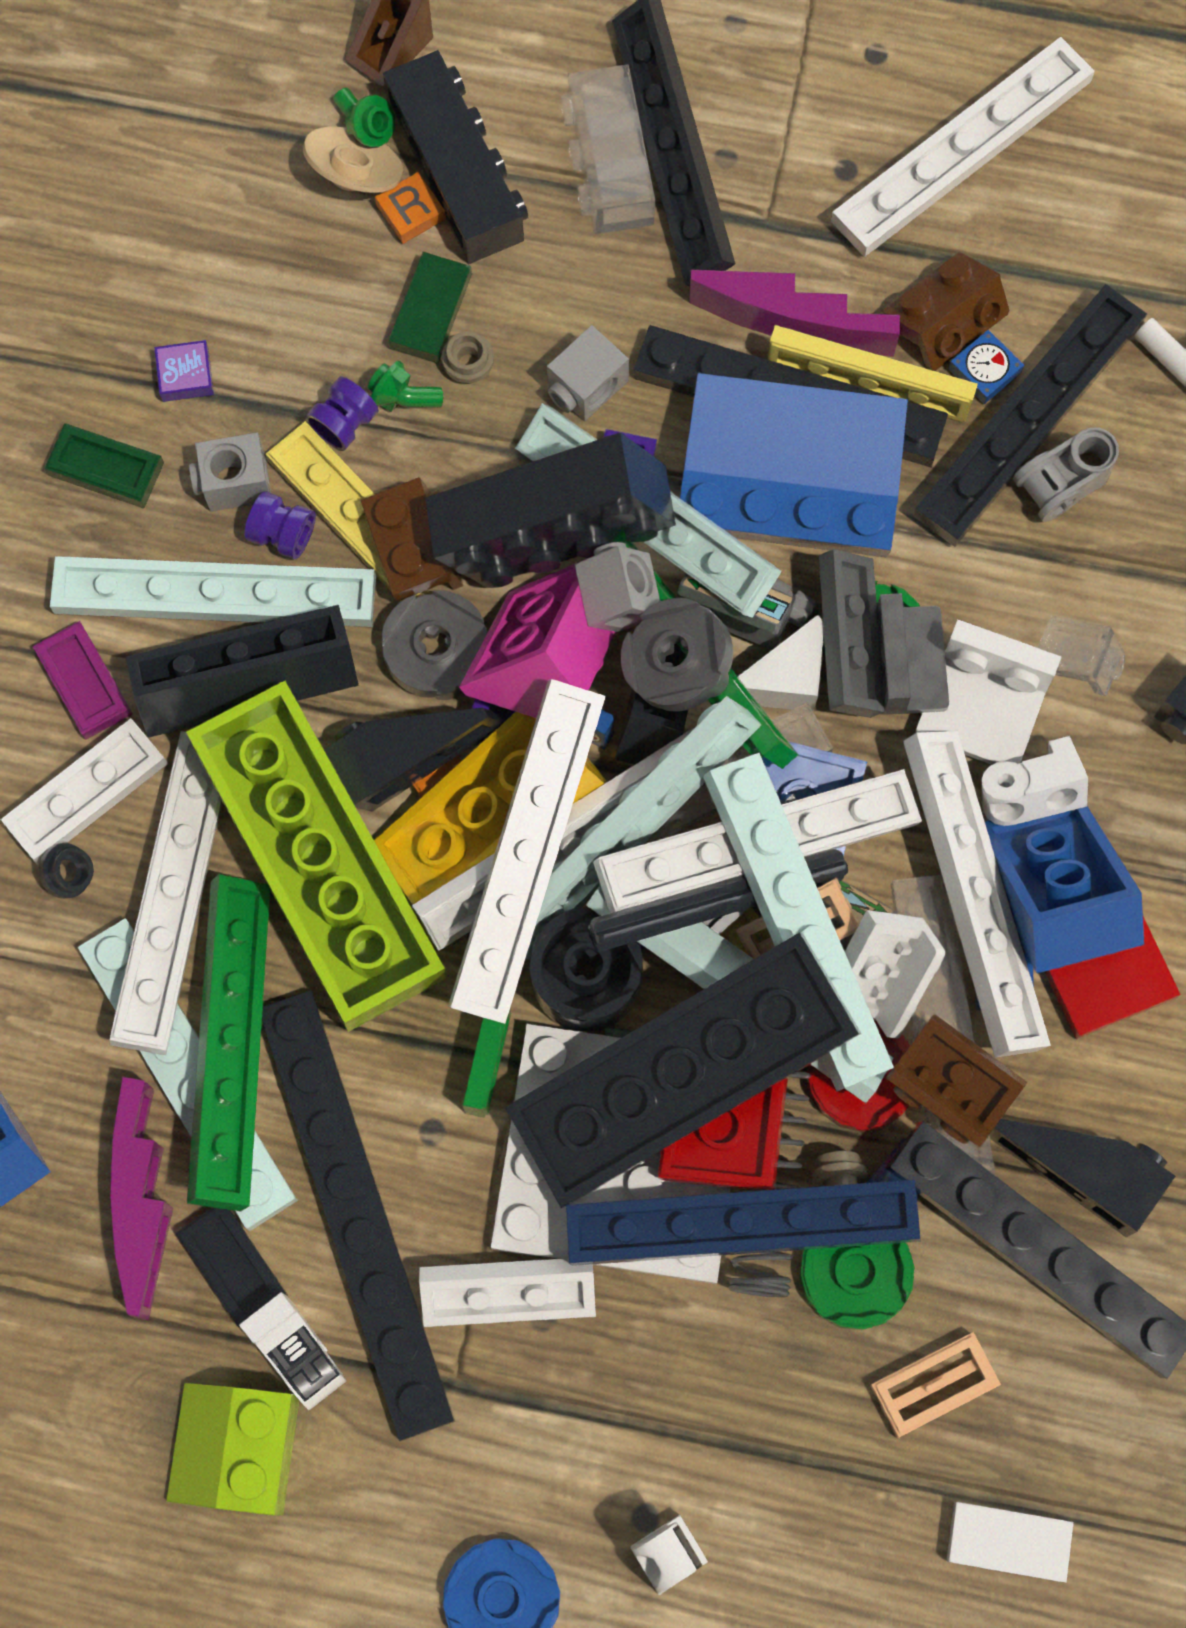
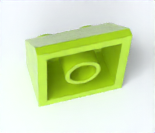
[166,1383,299,1516]

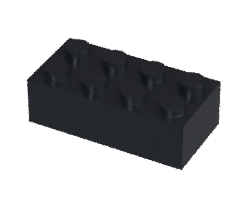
[425,432,676,588]

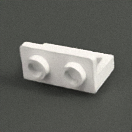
[845,910,945,1038]

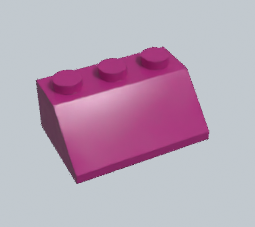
[459,556,618,718]

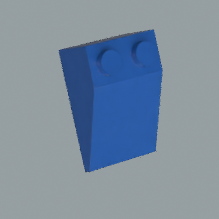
[985,806,1144,973]

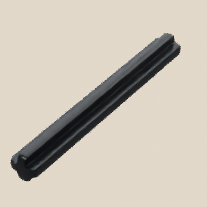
[588,849,848,951]

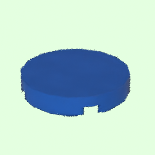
[443,1538,561,1628]

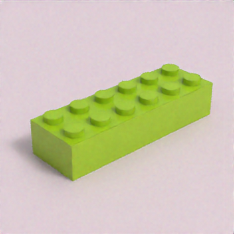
[186,681,446,1032]

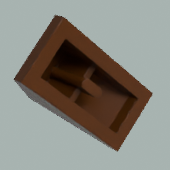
[345,0,433,87]

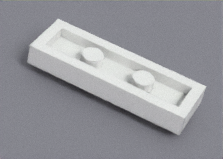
[0,718,168,865]
[419,1258,596,1327]

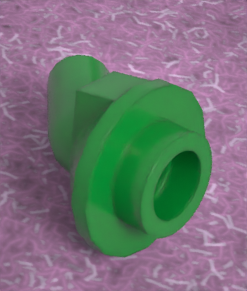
[333,88,395,147]
[367,361,444,412]

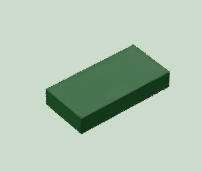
[463,1008,512,1118]

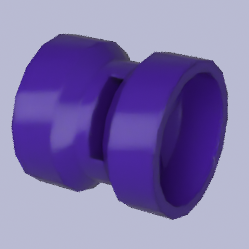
[305,376,379,451]
[244,491,316,560]

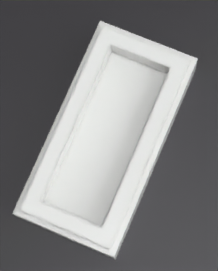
[946,1502,1073,1583]

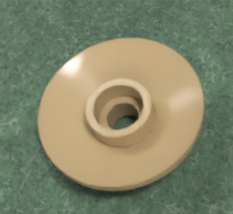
[303,126,403,193]

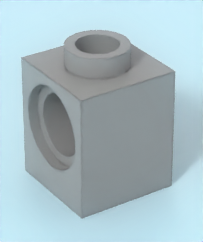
[547,325,629,422]
[189,432,271,512]
[575,542,660,632]

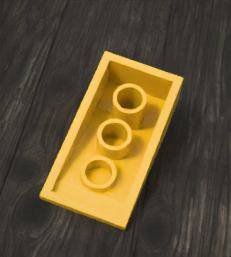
[374,712,607,904]

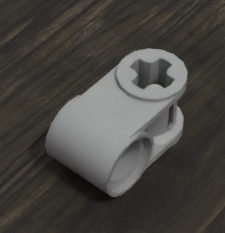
[1013,428,1119,522]

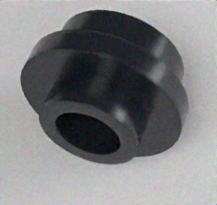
[39,843,94,899]

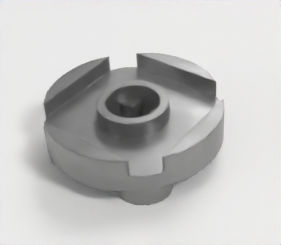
[382,590,488,700]
[621,598,733,711]

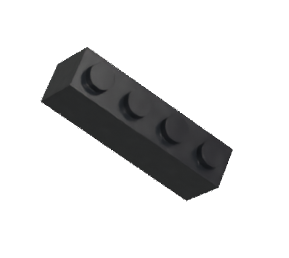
[383,50,528,265]
[126,605,359,738]

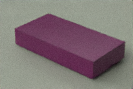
[33,621,133,740]

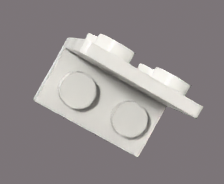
[915,619,1061,765]

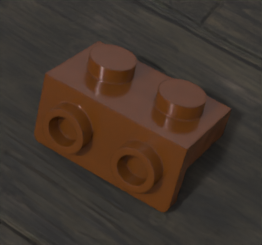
[882,251,1009,371]
[361,477,464,601]
[887,1014,1027,1147]

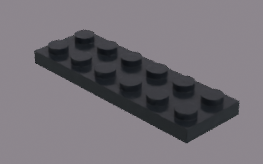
[505,932,862,1208]

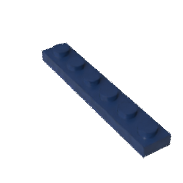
[566,1180,921,1266]

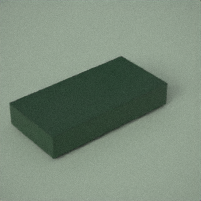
[389,252,472,364]
[44,423,164,508]

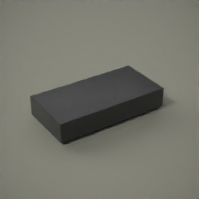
[176,1207,288,1329]

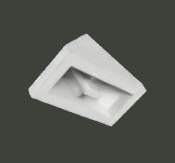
[738,615,824,712]

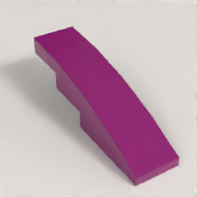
[689,270,900,357]
[110,1077,173,1321]

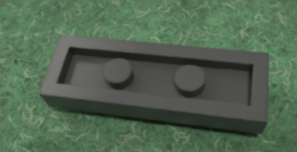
[819,549,885,718]

